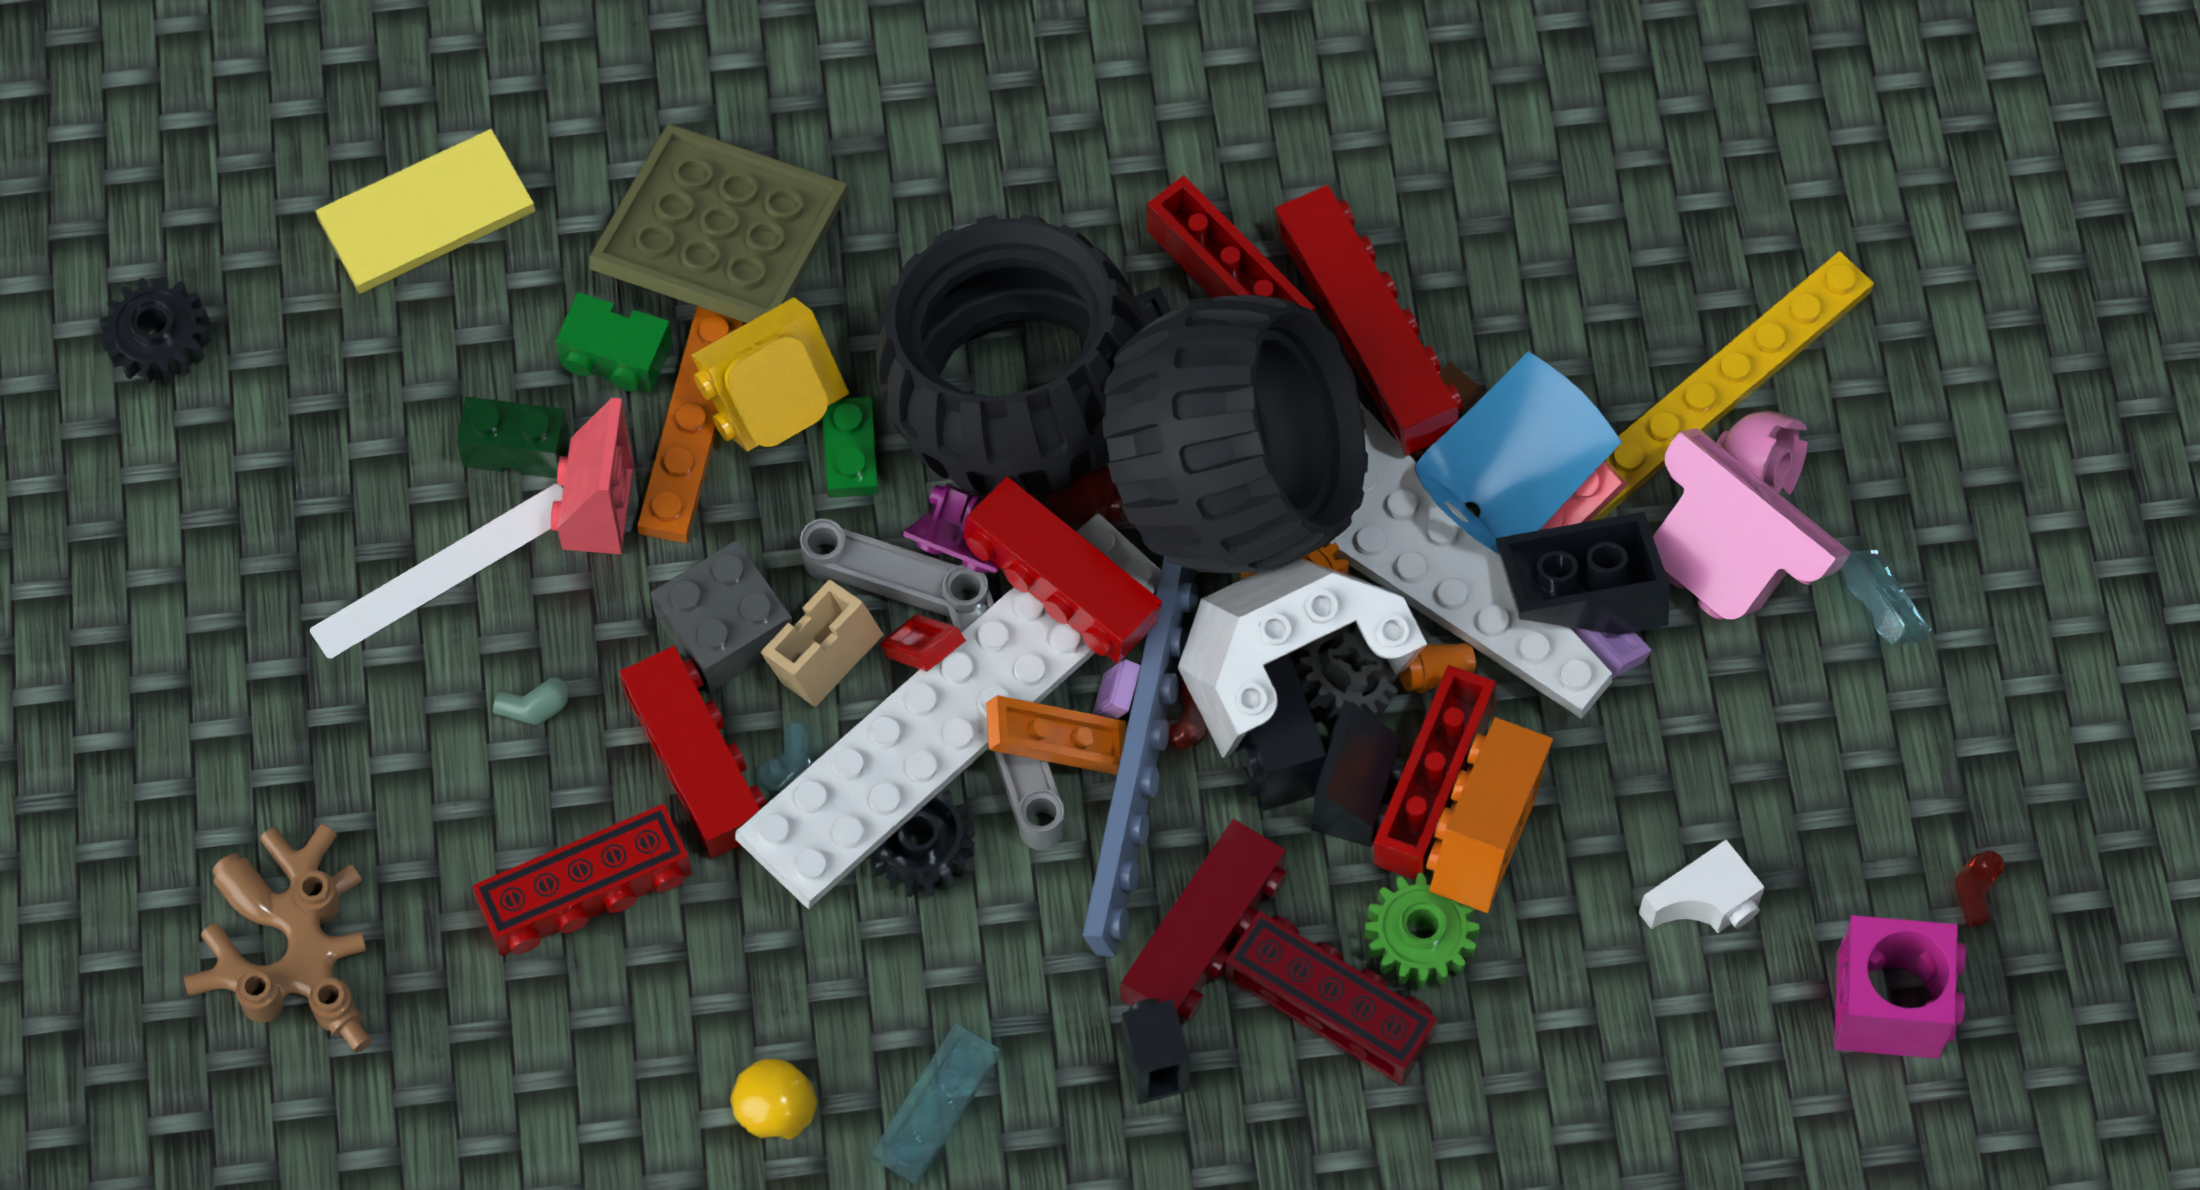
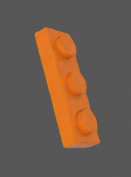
[986,695,1127,775]

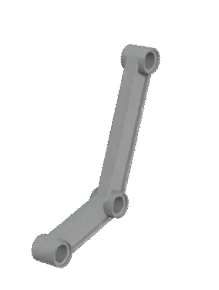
[800,518,1065,851]

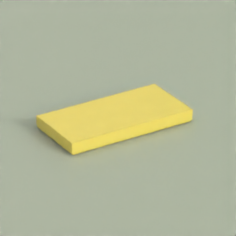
[315,129,535,294]

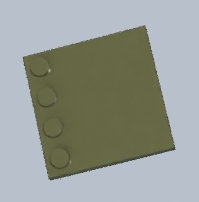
[589,124,847,323]

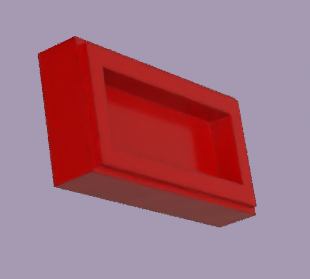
[880,614,966,672]

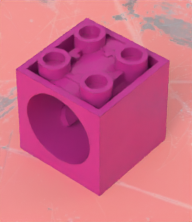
[1834,915,1966,1059]

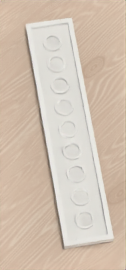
[735,513,1161,910]

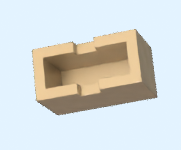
[761,579,884,707]

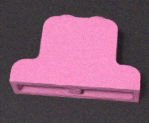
[1653,427,1852,620]

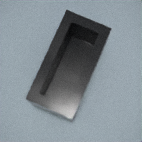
[1121,998,1190,1105]

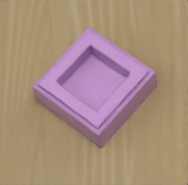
[1093,659,1141,719]

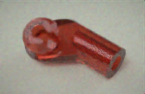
[1169,680,1209,750]

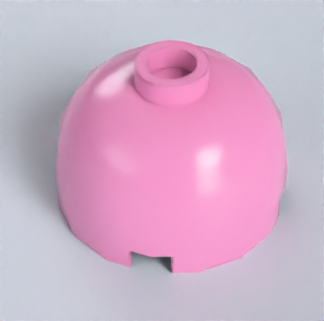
[1717,411,1808,496]

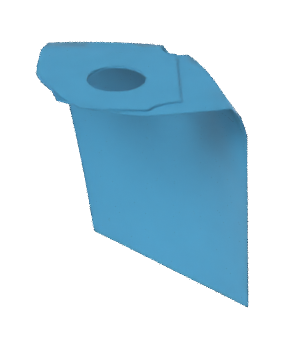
[1415,351,1622,554]

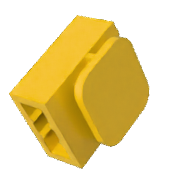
[692,297,849,452]

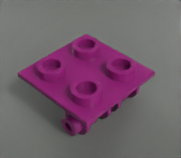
[903,483,1000,573]

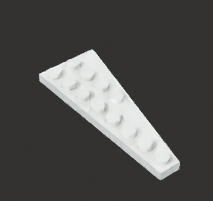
[1323,401,1612,719]

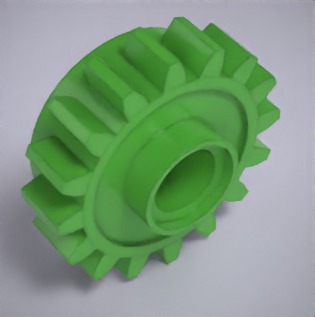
[1364,873,1479,989]

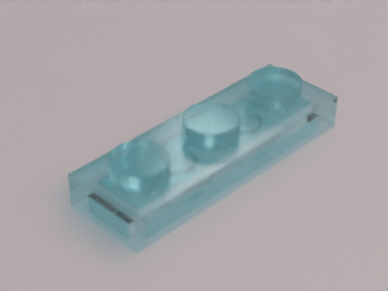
[871,1024,1000,1185]

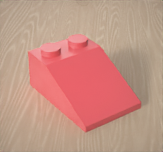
[551,398,635,555]

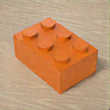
[1426,717,1553,914]

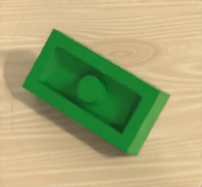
[823,397,878,498]

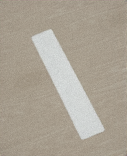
[310,484,563,659]

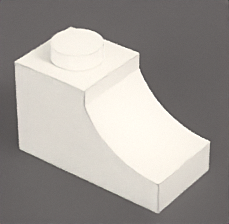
[1639,840,1765,933]

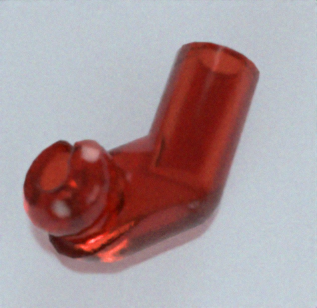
[1955,850,2004,927]

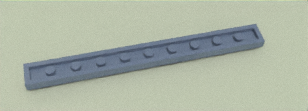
[1082,556,1198,957]

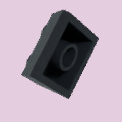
[1311,700,1407,847]

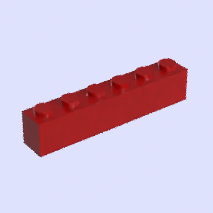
[1275,185,1463,456]

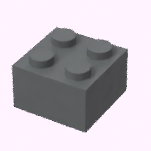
[651,540,793,693]

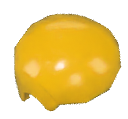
[730,1059,817,1140]

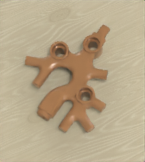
[184,824,372,1053]

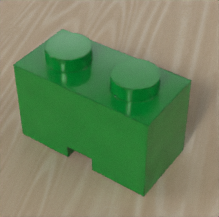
[555,292,673,393]

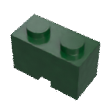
[456,397,570,479]

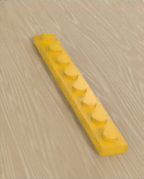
[1591,251,1874,521]

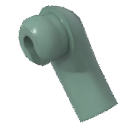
[493,677,570,725]

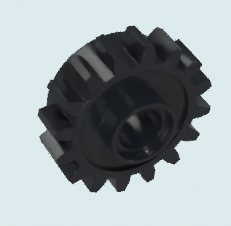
[99,277,211,384]
[866,790,975,897]

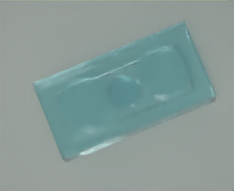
[1841,550,1931,645]

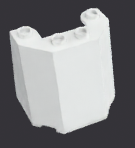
[1178,558,1427,758]

